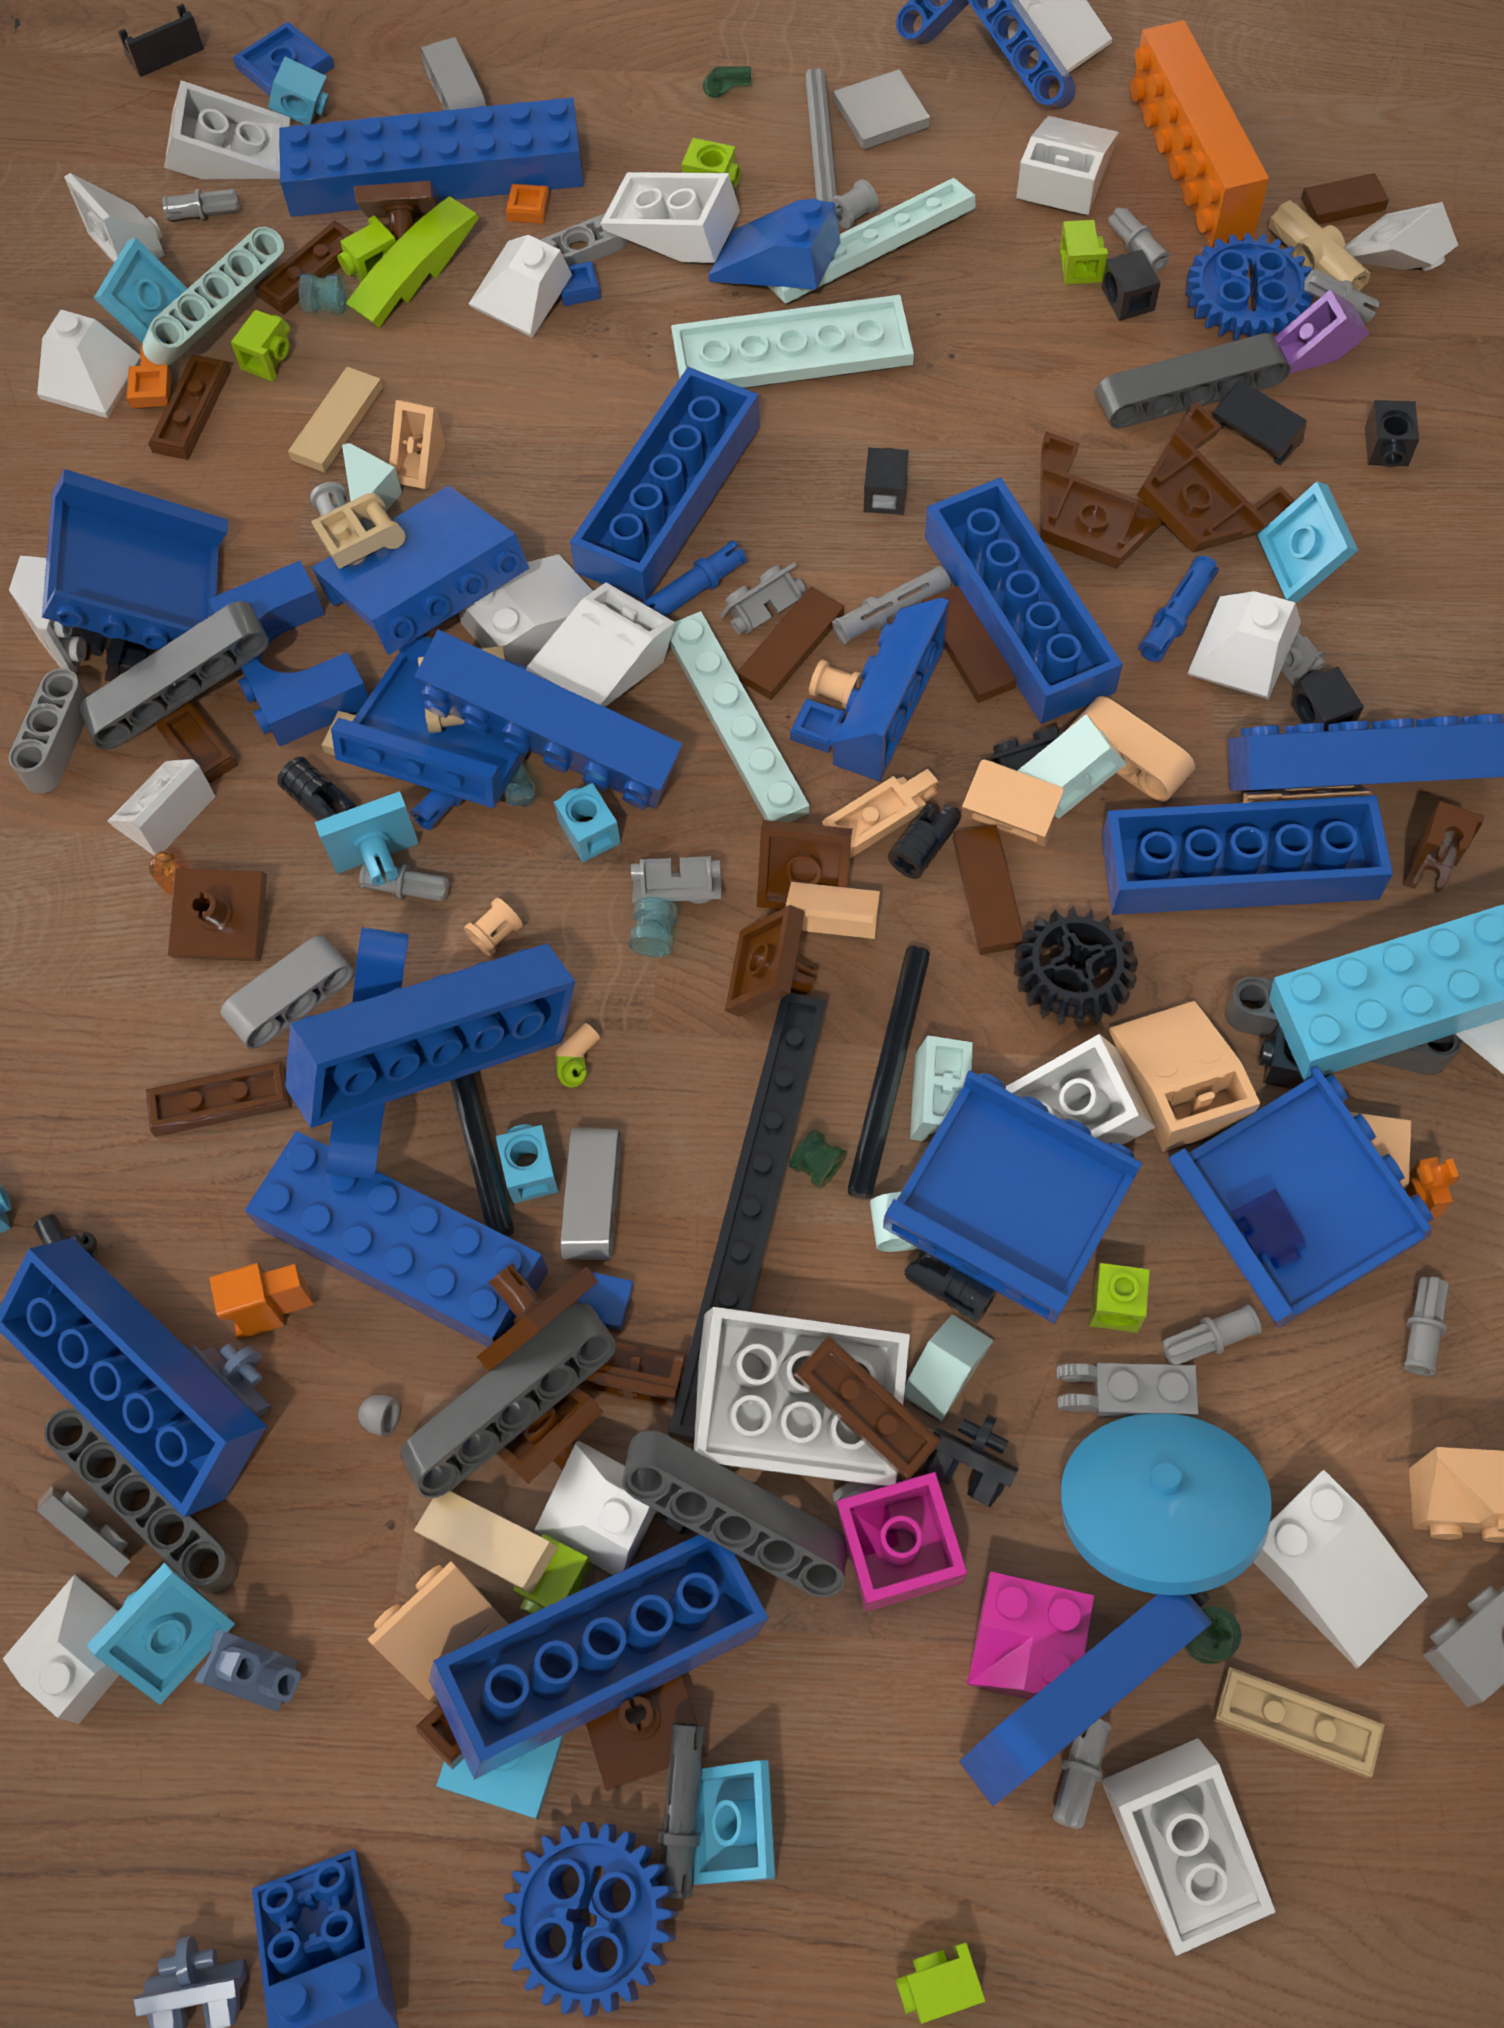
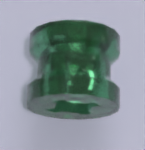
[789,1129,847,1189]
[1184,1606,1242,1665]

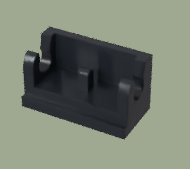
[118,4,204,77]
[1213,380,1307,466]

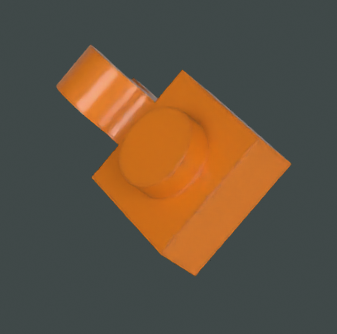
[127,343,172,408]
[1405,1157,1460,1218]

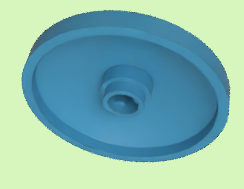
[1061,1413,1271,1595]

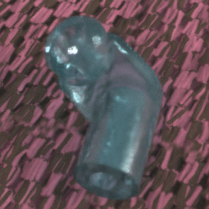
[505,759,535,807]

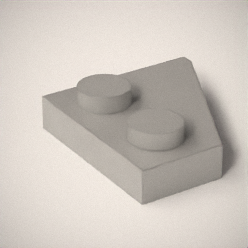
[37,1485,130,1578]

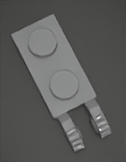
[1057,1363,1199,1418]

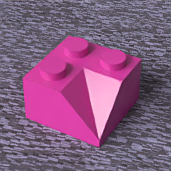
[836,1472,967,1612]
[967,1571,1094,1700]

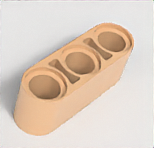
[1069,696,1195,802]

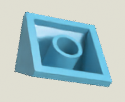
[692,1760,776,1885]

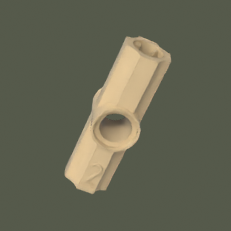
[1268,200,1371,291]

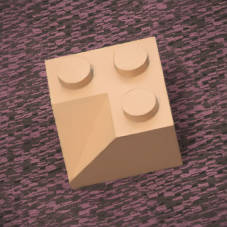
[1409,1447,1504,1543]

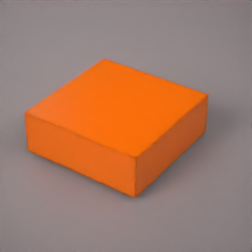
[506,184,550,224]

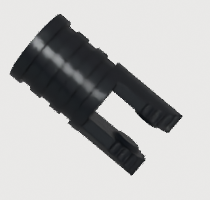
[277,757,356,821]
[888,802,962,879]
[904,1250,997,1324]

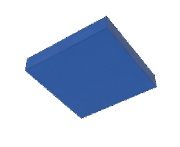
[232,22,334,96]

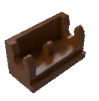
[1403,801,1485,892]
[580,1341,688,1409]

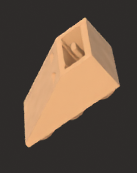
[1109,1001,1260,1152]
[368,1562,509,1706]

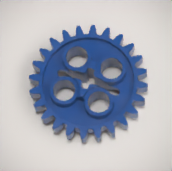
[1185,233,1313,341]
[501,1822,678,2017]

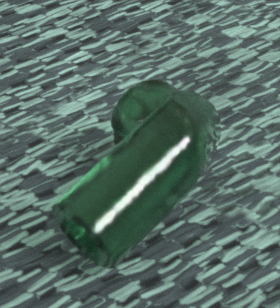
[703,66,751,98]

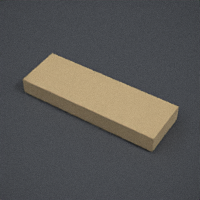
[288,366,383,473]
[414,1491,558,1594]
[1213,1667,1385,1779]

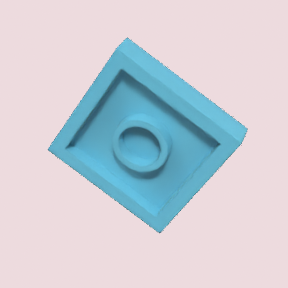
[94,238,188,343]
[1257,481,1359,603]
[314,791,419,886]
[87,1563,235,1705]
[436,1734,565,1820]

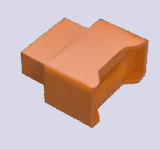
[209,1263,314,1340]

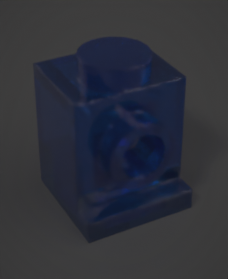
[1232,1188,1307,1271]

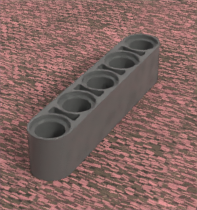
[1095,333,1291,429]
[79,601,269,749]
[1225,976,1463,1075]
[400,1303,616,1498]
[44,1408,239,1594]
[623,1431,846,1597]

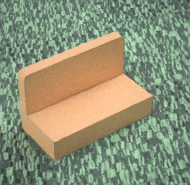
[962,759,1063,847]
[786,882,880,939]

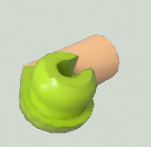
[555,1023,600,1088]

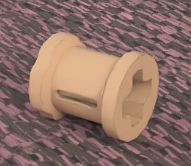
[809,659,862,708]
[463,898,523,957]

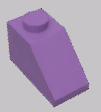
[1275,289,1370,374]

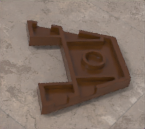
[1137,401,1295,553]
[1040,431,1164,569]

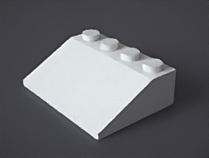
[694,1307,910,1486]

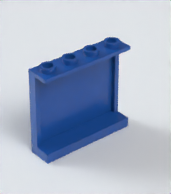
[42,469,228,650]
[311,485,530,655]
[331,635,529,808]
[1168,1067,1434,1328]
[883,1070,1142,1324]

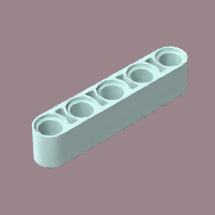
[142,227,284,366]

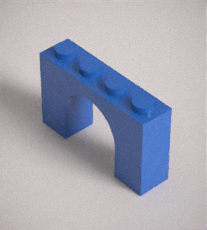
[208,561,368,747]

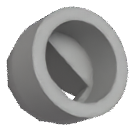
[358,1395,400,1437]

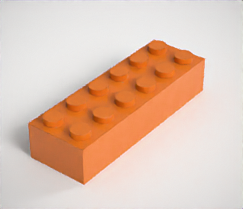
[1130,20,1269,248]

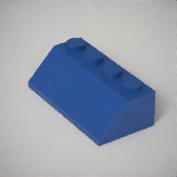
[829,598,949,782]

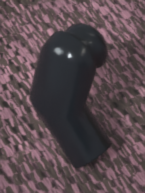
[34,1214,97,1258]

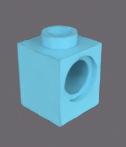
[268,57,329,125]
[554,783,621,863]
[496,1124,559,1203]

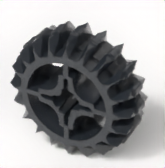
[1014,907,1138,1028]

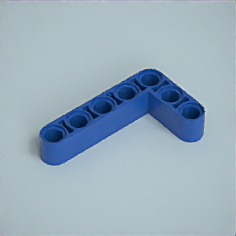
[896,0,1076,108]
[325,927,409,1180]
[959,1594,1213,1807]

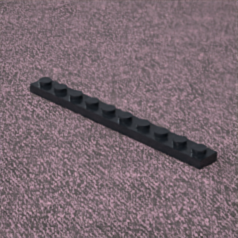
[668,993,827,1442]

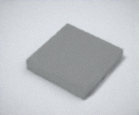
[833,69,930,150]

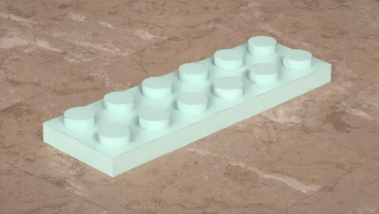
[671,295,914,388]

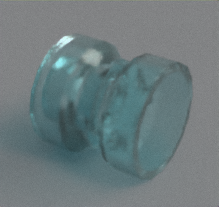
[299,273,346,314]
[628,897,678,957]

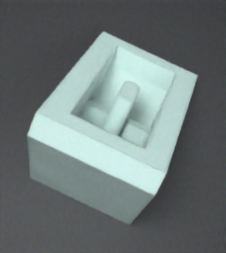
[342,443,402,531]
[904,1314,994,1423]

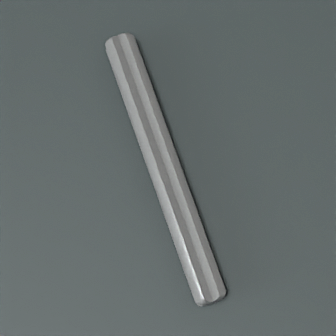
[806,67,837,202]

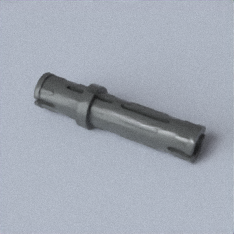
[657,1722,706,1899]

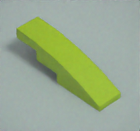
[346,196,479,328]

